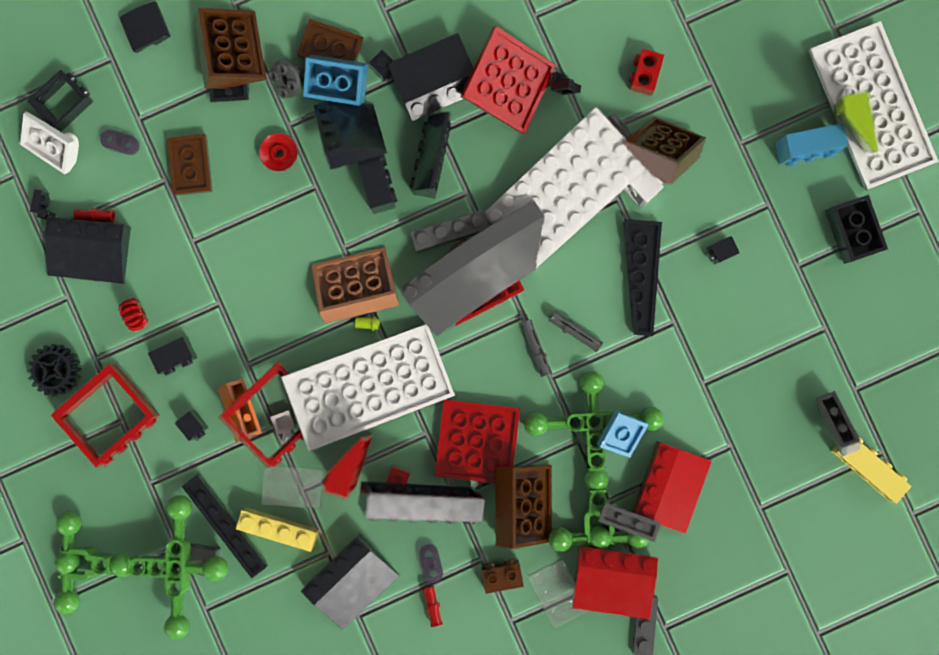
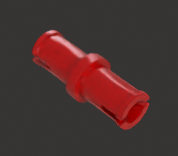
[73,208,116,222]
[422,585,443,627]

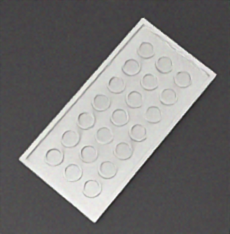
[808,21,939,190]
[485,107,646,268]
[281,324,455,451]

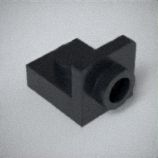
[551,71,581,95]
[30,189,56,220]

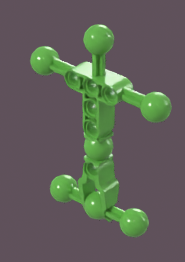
[524,371,664,552]
[54,495,228,640]

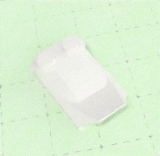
[20,111,79,174]

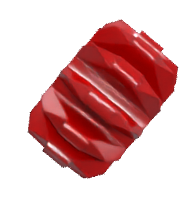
[118,298,148,332]

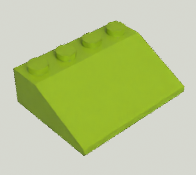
[834,91,879,153]

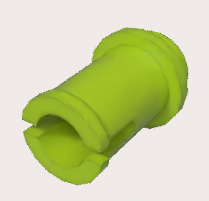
[355,316,380,332]

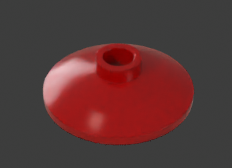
[259,133,298,172]

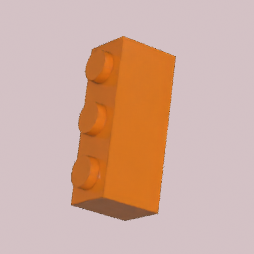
[217,378,262,442]

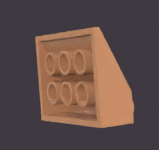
[312,247,399,324]

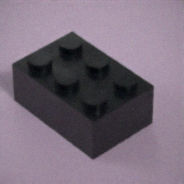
[357,154,398,214]
[824,195,888,264]

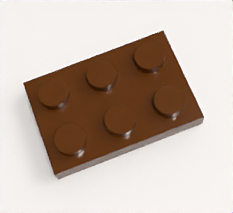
[297,19,364,61]
[167,134,213,196]

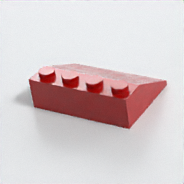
[322,433,373,499]
[632,441,712,534]
[572,547,658,619]

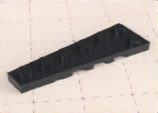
[623,219,662,336]

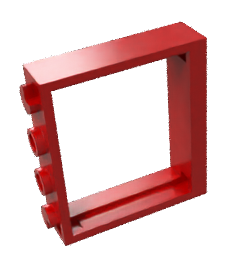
[218,362,304,468]
[51,364,160,468]

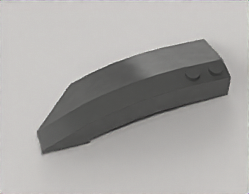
[399,201,545,336]

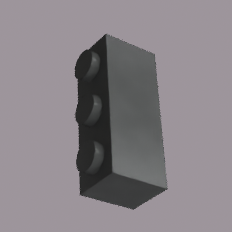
[816,391,861,457]

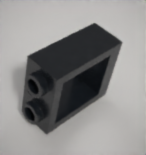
[27,70,93,132]

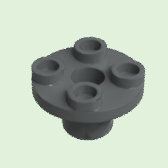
[268,60,305,98]

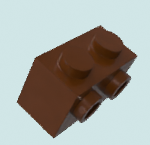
[481,558,524,594]

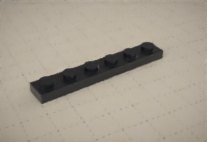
[181,474,268,579]

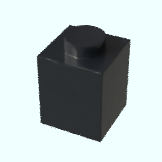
[369,50,394,82]
[707,236,740,264]
[175,410,208,441]

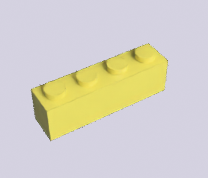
[831,436,912,504]
[236,507,319,552]

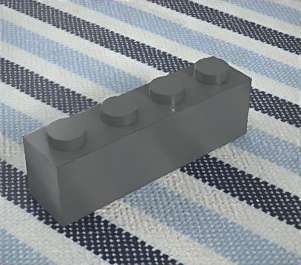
[410,210,489,253]

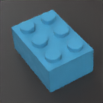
[303,55,368,106]
[775,123,848,167]

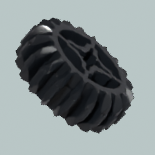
[27,344,82,396]

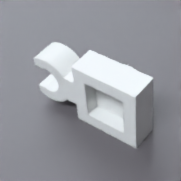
[271,410,298,444]

